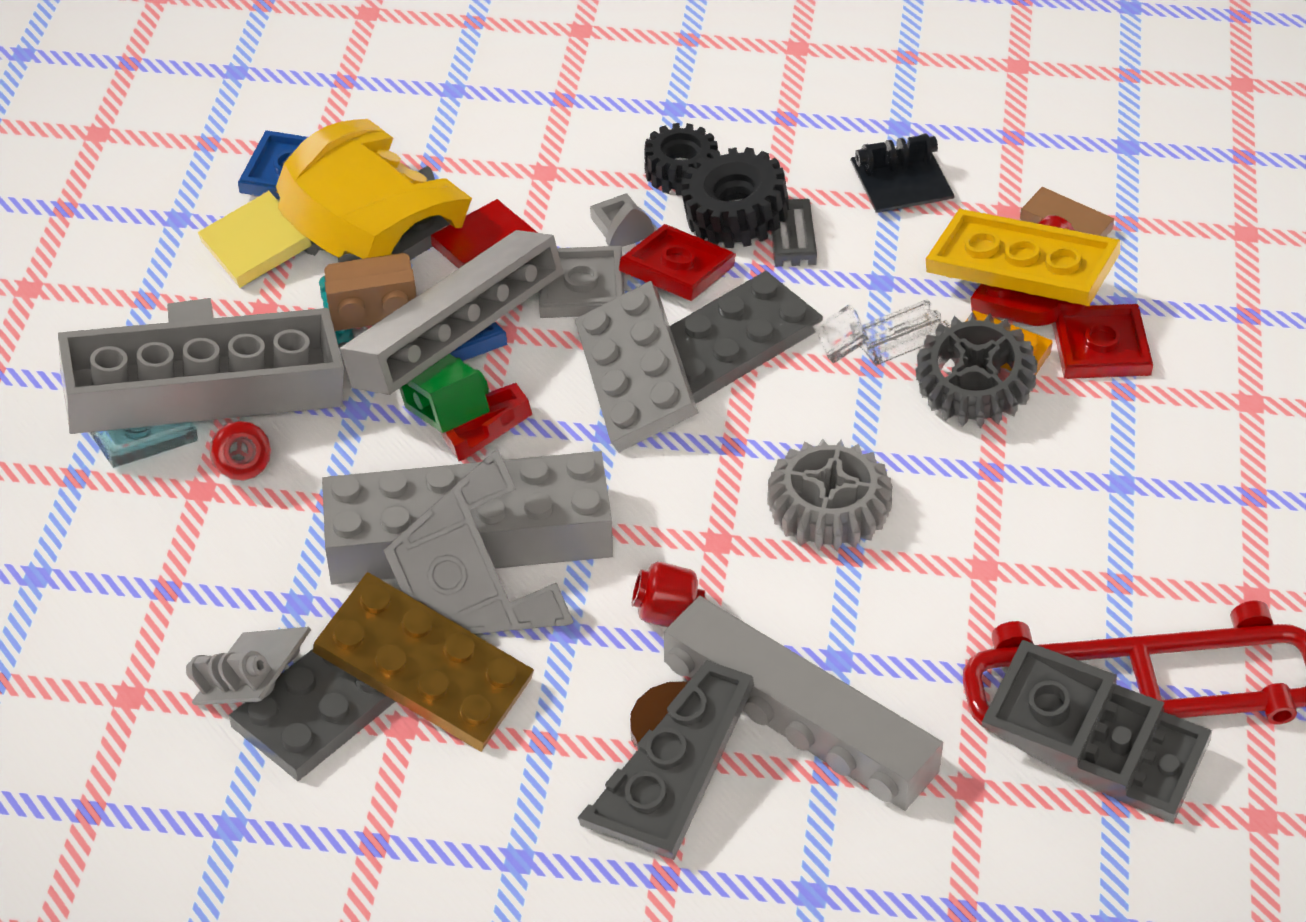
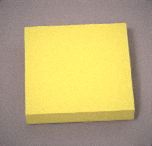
[198,191,312,288]

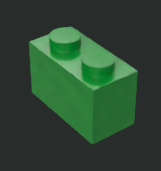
[399,354,490,433]

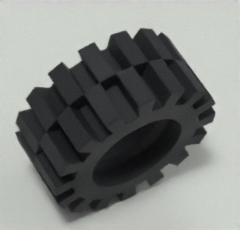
[644,123,718,196]

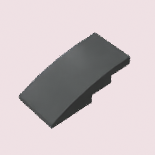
[982,640,1212,824]

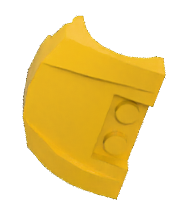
[276,119,472,259]

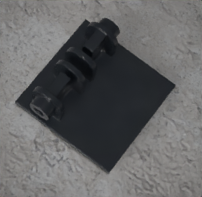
[850,133,955,213]

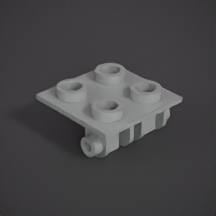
[186,627,311,705]

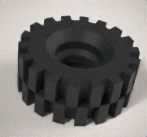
[681,147,790,248]

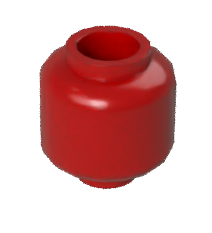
[209,421,271,481]
[631,562,705,628]

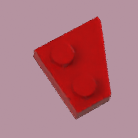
[439,383,533,462]

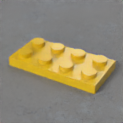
[925,208,1121,306]

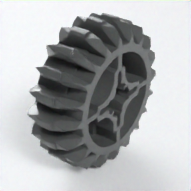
[915,312,1037,429]

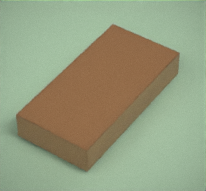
[1020,186,1115,237]

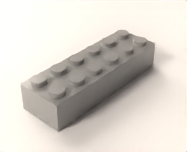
[58,308,344,434]
[322,451,613,585]

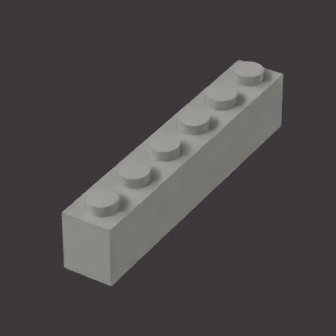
[339,230,564,395]
[664,596,943,811]

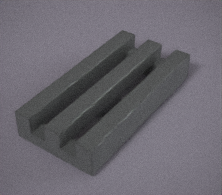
[771,198,817,267]

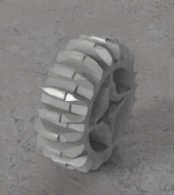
[767,438,893,552]

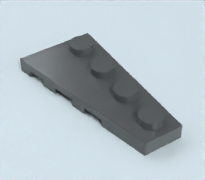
[577,660,754,860]

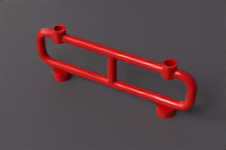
[963,600,1306,728]

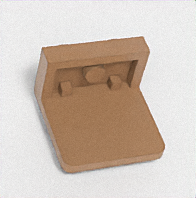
[324,253,417,331]

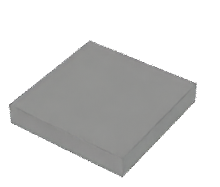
[539,246,625,318]

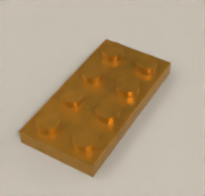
[312,571,534,752]

